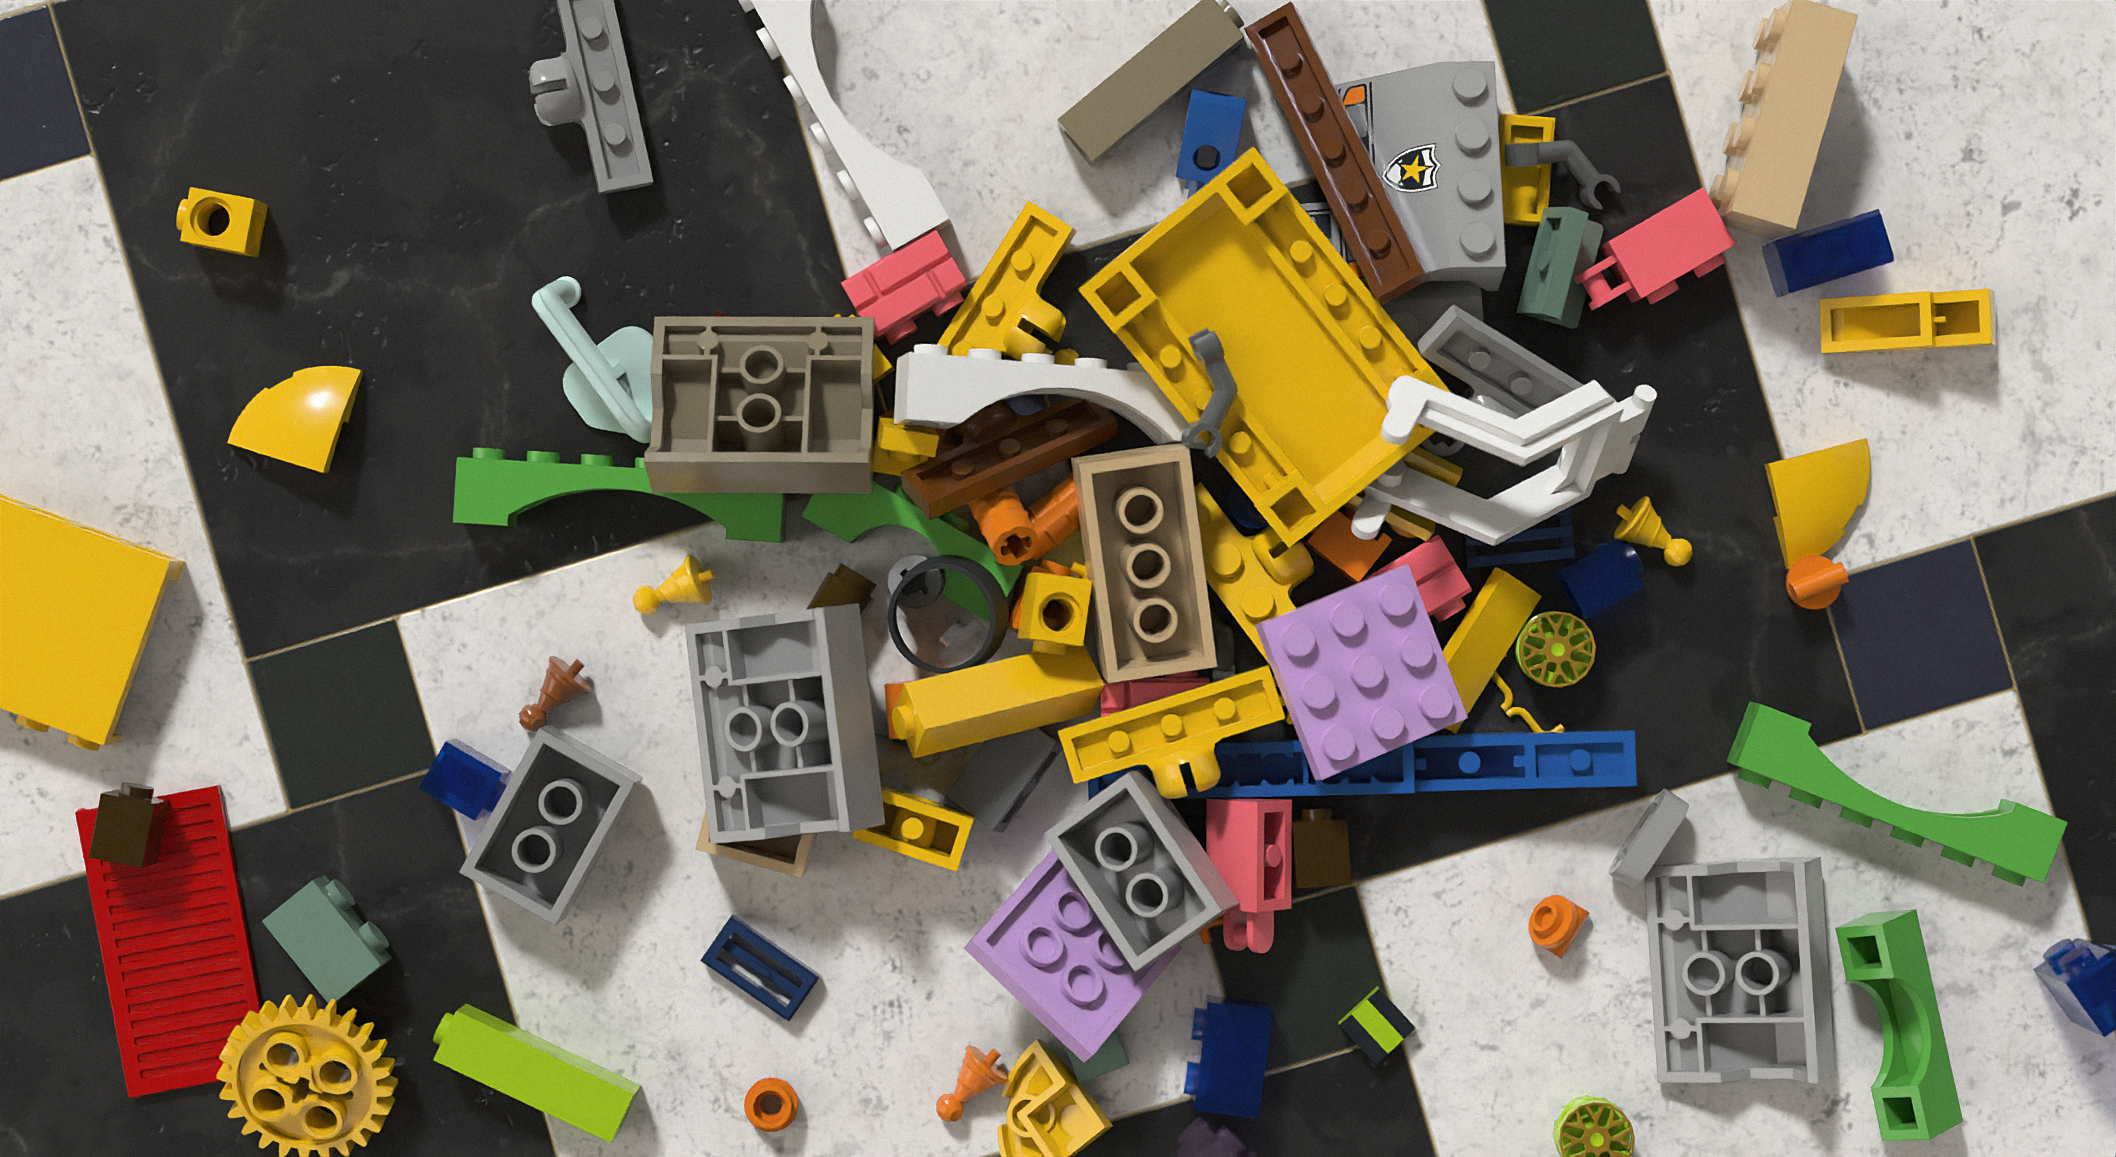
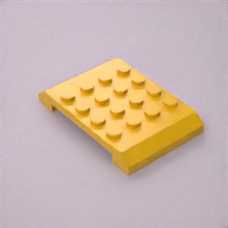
[1079,146,1451,548]

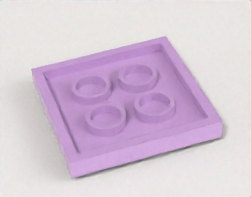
[1255,564,1468,780]
[963,848,1183,1063]

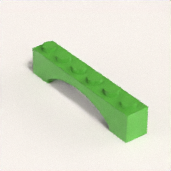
[453,448,788,543]
[1726,702,2068,887]

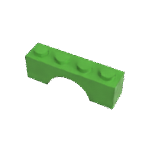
[801,471,1024,623]
[1835,909,1963,1141]

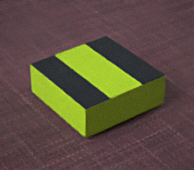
[1338,986,1416,1064]

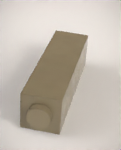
[1057,0,1245,167]

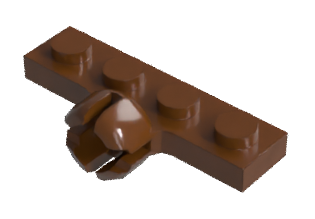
[901,397,1117,520]

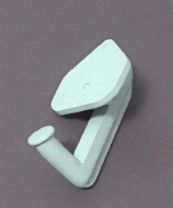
[532,276,653,443]

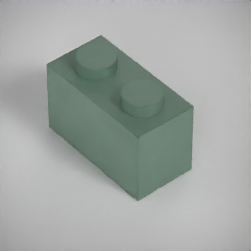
[262,875,392,1003]

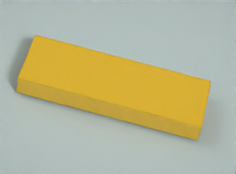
[1442,567,1542,734]

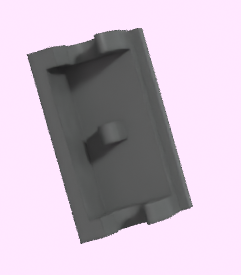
[945,727,1063,833]

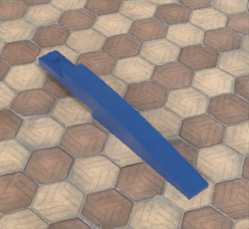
[1088,730,1637,800]

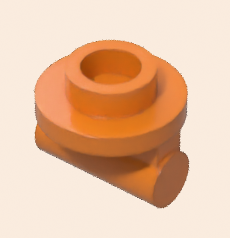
[1786,555,1849,609]
[1528,895,1590,959]

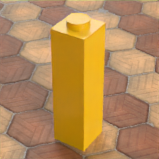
[892,642,1104,758]

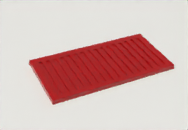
[75,785,264,1099]

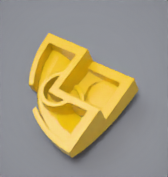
[227,366,363,473]
[1764,438,1870,569]
[997,1039,1113,1157]

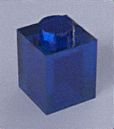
[1553,539,1645,619]
[419,738,512,821]

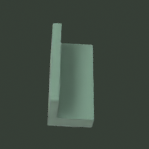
[1516,207,1603,329]

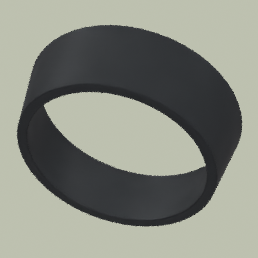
[888,555,1009,674]

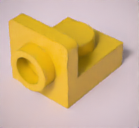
[873,416,939,476]

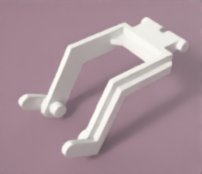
[1351,375,1657,546]

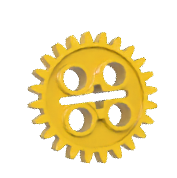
[217,994,398,1157]

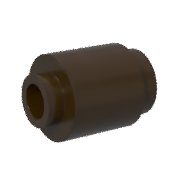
[806,563,877,622]

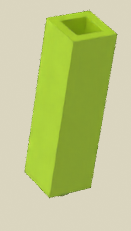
[432,1003,641,1143]

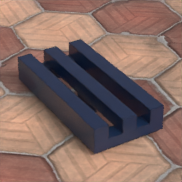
[1462,506,1576,568]
[700,914,821,1022]

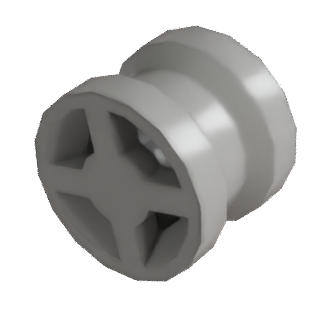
[887,555,944,609]

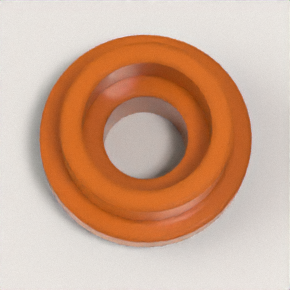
[744,1077,799,1132]

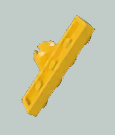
[937,200,1077,361]
[1194,482,1315,666]
[1058,665,1285,799]

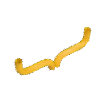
[1491,654,1565,733]

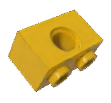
[852,783,975,872]

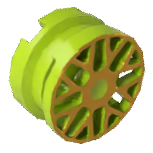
[1514,611,1596,688]
[1553,1095,1635,1157]

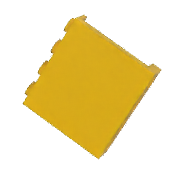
[0,494,185,751]

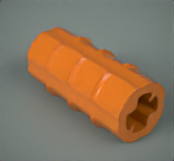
[1025,472,1081,561]
[968,484,1040,566]

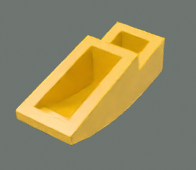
[1819,288,1997,354]

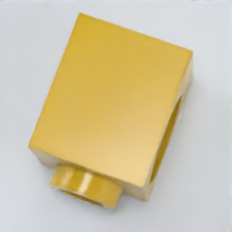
[176,187,268,258]
[1017,572,1092,656]

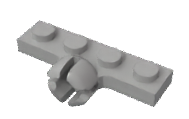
[529,0,654,195]
[1417,304,1584,419]

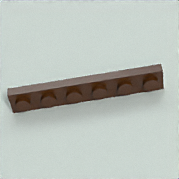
[1244,1,1431,306]

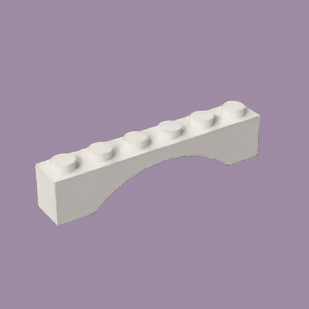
[738,0,952,252]
[894,344,1206,449]

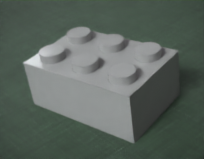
[459,725,644,925]
[1043,767,1239,972]

